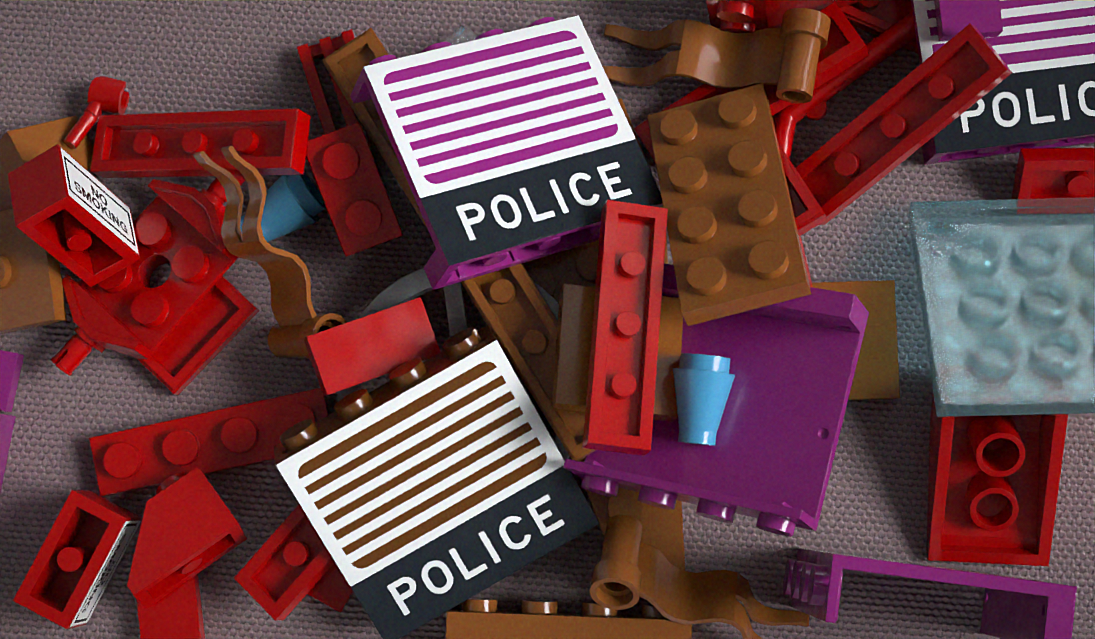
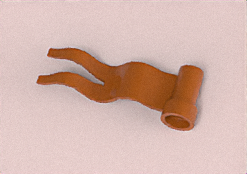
[602,8,831,103]
[194,146,347,360]
[590,515,810,639]

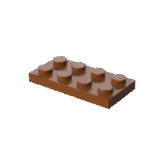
[647,83,811,326]

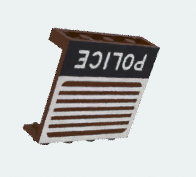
[274,326,600,639]

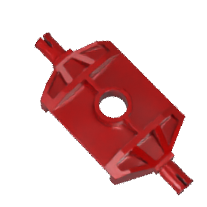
[50,176,246,376]

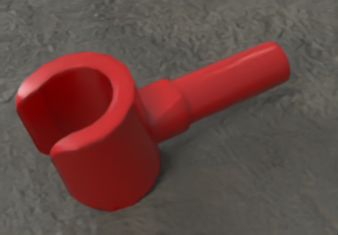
[63,76,130,149]

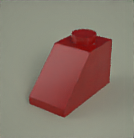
[127,467,247,609]

